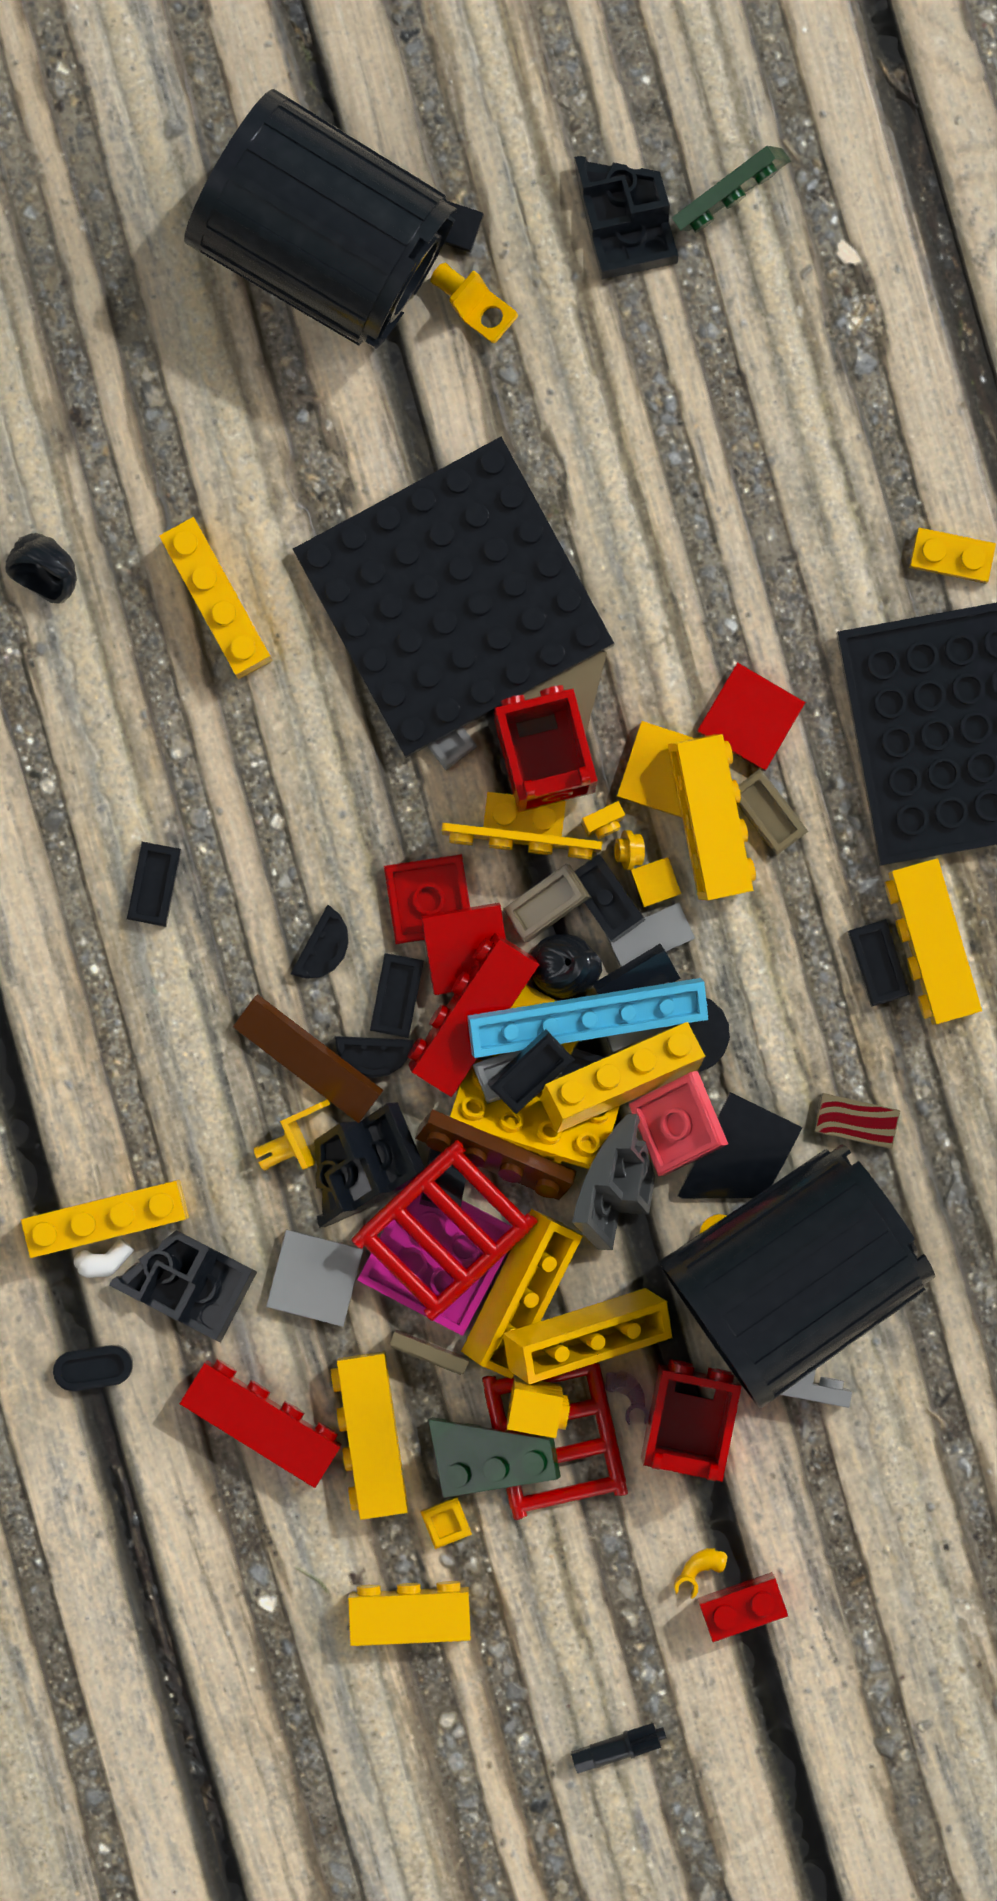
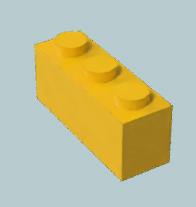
[348,1581,471,1646]

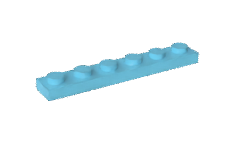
[467,978,708,1058]

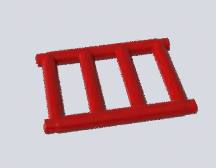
[351,1140,538,1321]
[482,1362,628,1520]

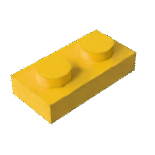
[909,528,996,584]
[581,801,625,840]

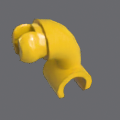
[674,1548,728,1599]

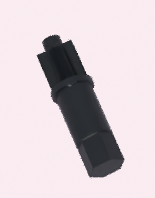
[571,1723,667,1774]

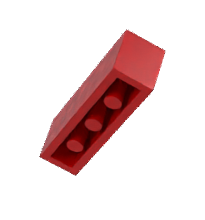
[408,933,539,1097]
[179,1359,342,1488]

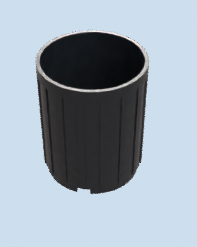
[184,89,457,349]
[658,1144,935,1409]

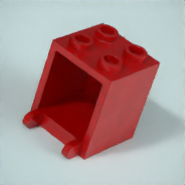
[494,685,598,812]
[640,1359,742,1482]

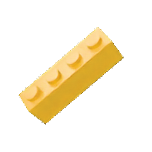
[159,517,273,680]
[668,734,756,901]
[884,858,982,1025]
[539,1022,705,1133]
[21,1179,189,1258]
[461,1209,583,1379]
[503,1288,672,1385]
[331,1351,408,1520]
[507,1376,570,1439]

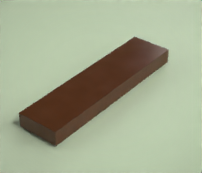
[233,994,384,1123]

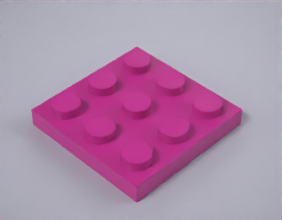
[357,1194,512,1336]

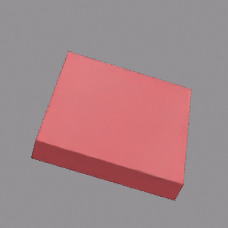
[628,1071,728,1177]

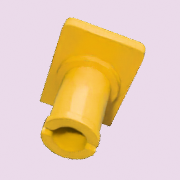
[430,262,518,343]
[254,1099,330,1171]

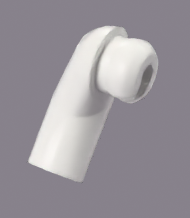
[74,1238,134,1278]

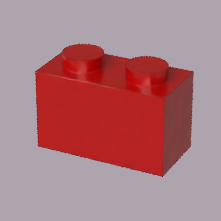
[697,1572,788,1642]

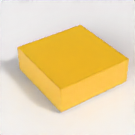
[630,857,681,908]
[420,1496,472,1549]

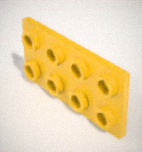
[441,792,602,860]
[450,1059,620,1169]

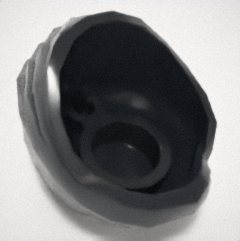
[5,533,77,604]
[531,934,602,999]

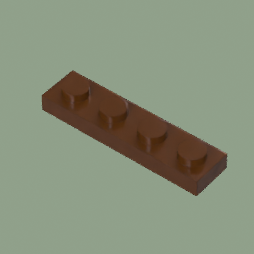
[415,1109,577,1200]

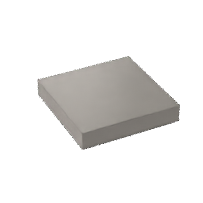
[266,1229,363,1327]

